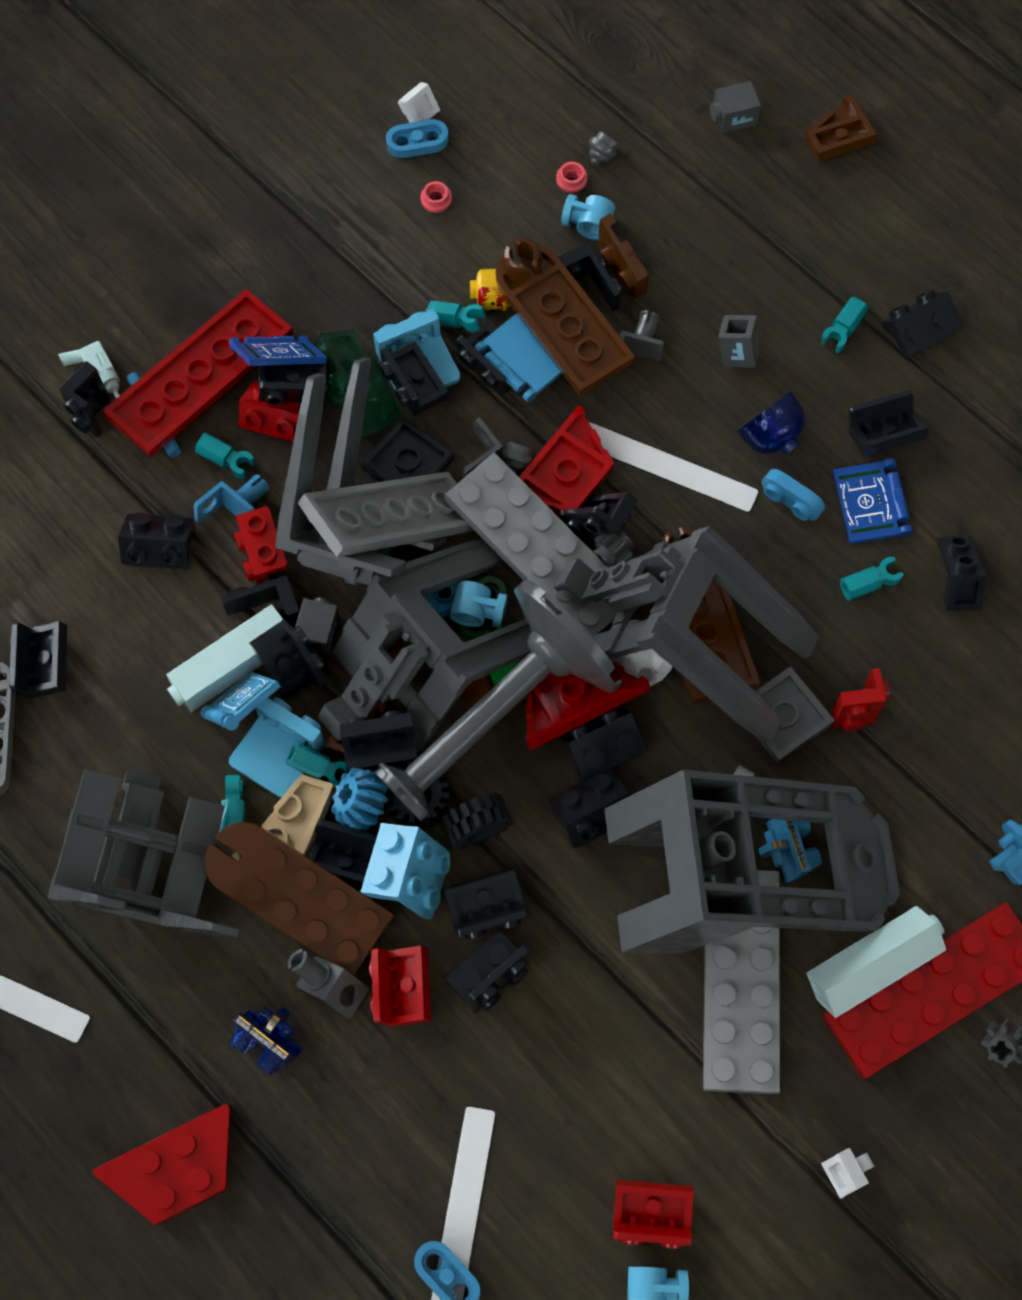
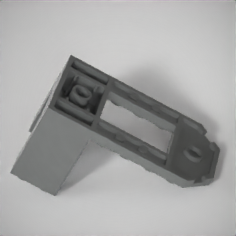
[605,770,900,954]

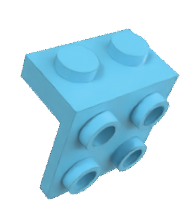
[373,308,460,390]
[229,697,325,798]
[361,823,450,919]

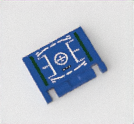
[229,336,327,366]
[833,458,914,545]

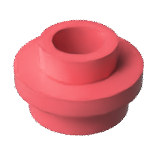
[556,162,588,193]
[420,181,452,213]

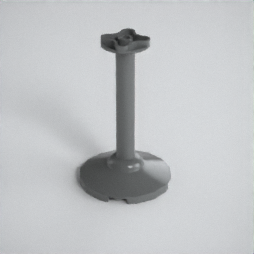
[375,579,623,821]

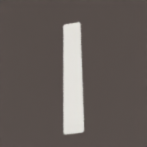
[589,422,758,512]
[0,975,90,1043]
[431,1107,495,1300]

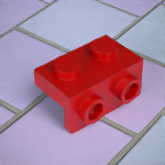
[238,380,301,442]
[234,506,288,585]
[830,668,890,731]
[369,945,431,1027]
[613,1180,694,1249]

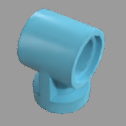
[561,194,616,241]
[449,581,508,628]
[627,1267,689,1300]

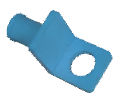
[194,474,270,524]

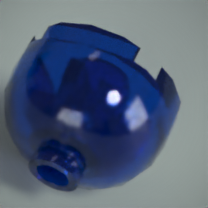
[737,391,805,455]

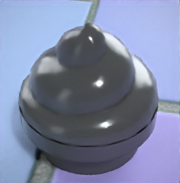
[589,131,620,165]
[500,442,534,476]

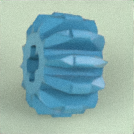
[331,768,389,831]

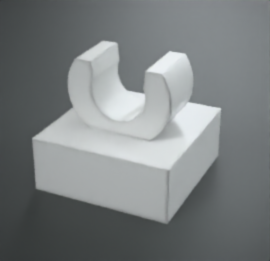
[398,82,440,123]
[821,1148,875,1199]

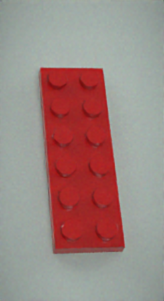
[102,289,293,458]
[822,902,1022,1081]

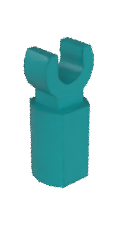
[820,297,868,354]
[426,300,486,332]
[195,432,256,480]
[840,557,904,601]
[286,742,348,785]
[220,775,246,831]

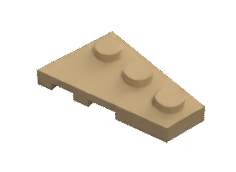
[231,774,336,861]

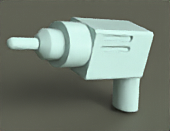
[58,341,120,398]

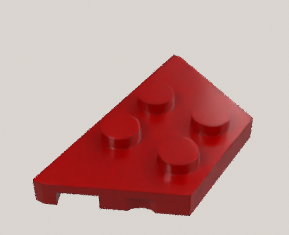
[519,405,614,515]
[526,661,651,751]
[92,1103,231,1226]

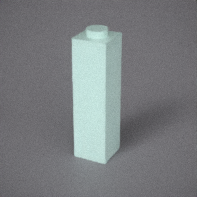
[166,604,283,712]
[806,906,946,1018]

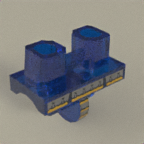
[229,1007,302,1075]

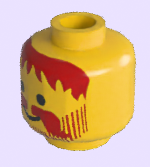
[470,269,510,311]

